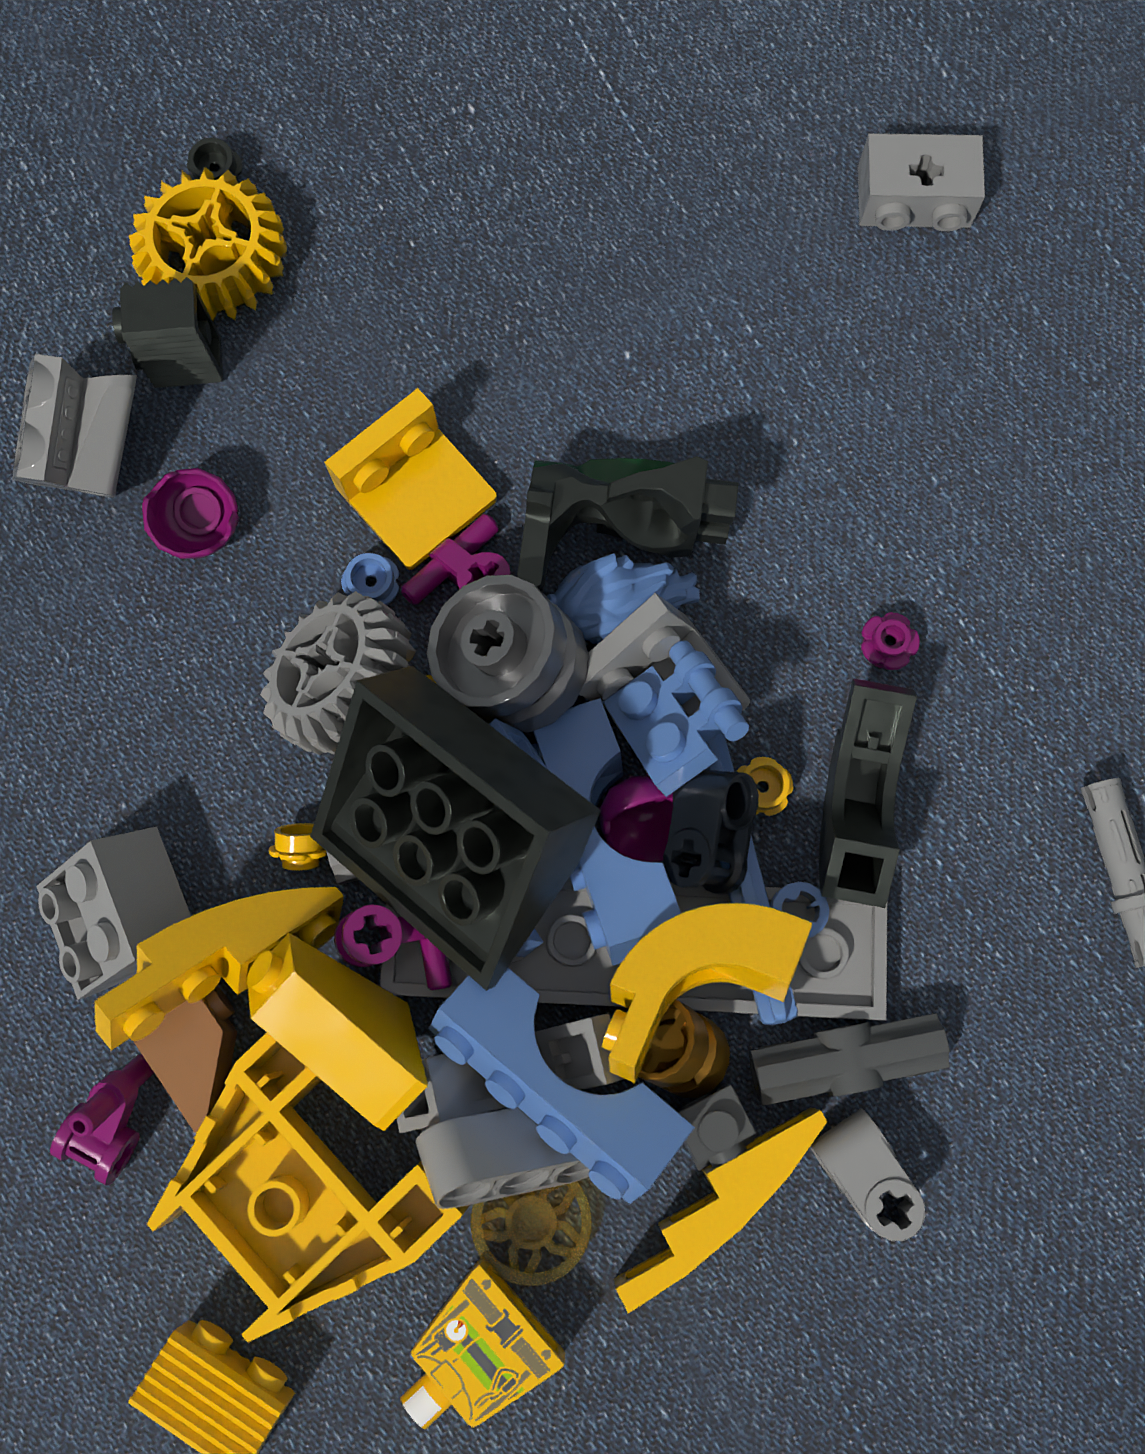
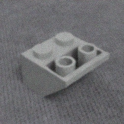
[36,827,191,1000]

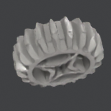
[260,591,416,755]

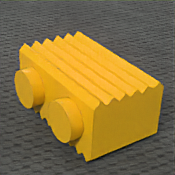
[128,1320,295,1454]

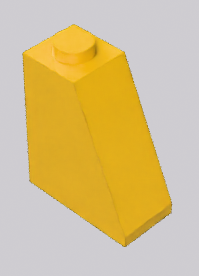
[246,933,428,1131]

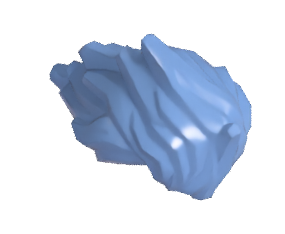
[547,553,700,644]

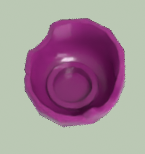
[142,468,239,559]
[599,775,673,863]

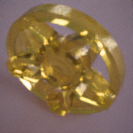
[471,1181,592,1286]

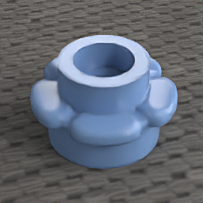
[341,553,399,605]

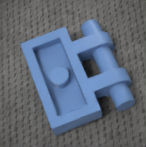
[603,640,749,797]

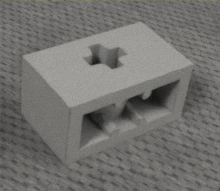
[858,133,985,232]

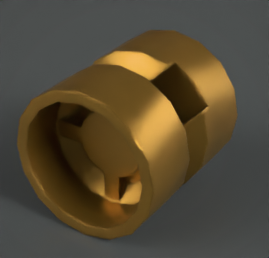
[638,1000,730,1098]

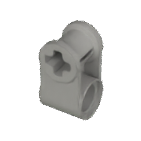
[810,1108,925,1241]

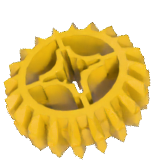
[129,167,287,322]

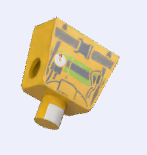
[400,1255,565,1429]

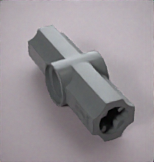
[748,1013,950,1106]

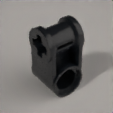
[663,769,759,895]

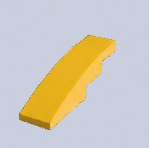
[614,1107,827,1313]

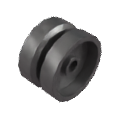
[427,575,589,732]

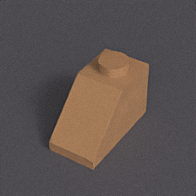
[133,986,237,1132]

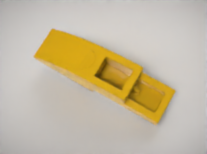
[94,887,344,1051]

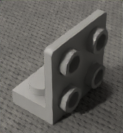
[579,593,750,745]

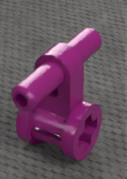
[401,514,512,605]
[334,905,453,991]
[50,1054,154,1186]

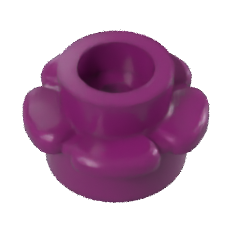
[861,612,920,670]

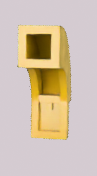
[602,903,813,1083]

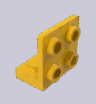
[324,388,497,570]

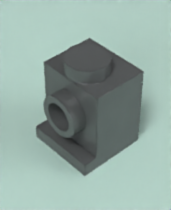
[674,1083,756,1171]

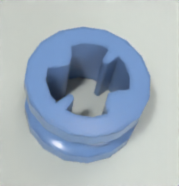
[770,881,829,939]

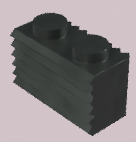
[112,277,223,388]

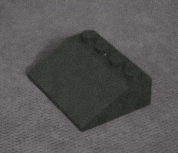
[310,666,601,991]

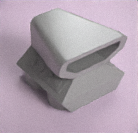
[12,354,137,497]

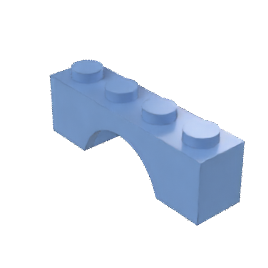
[531,698,681,966]
[428,968,695,1204]

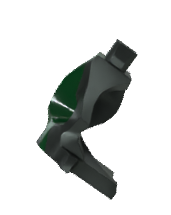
[517,456,739,593]

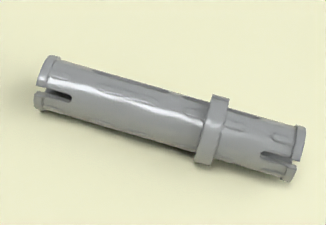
[1080,778,1145,968]

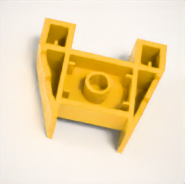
[147,1033,470,1342]

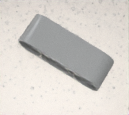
[415,1107,590,1209]

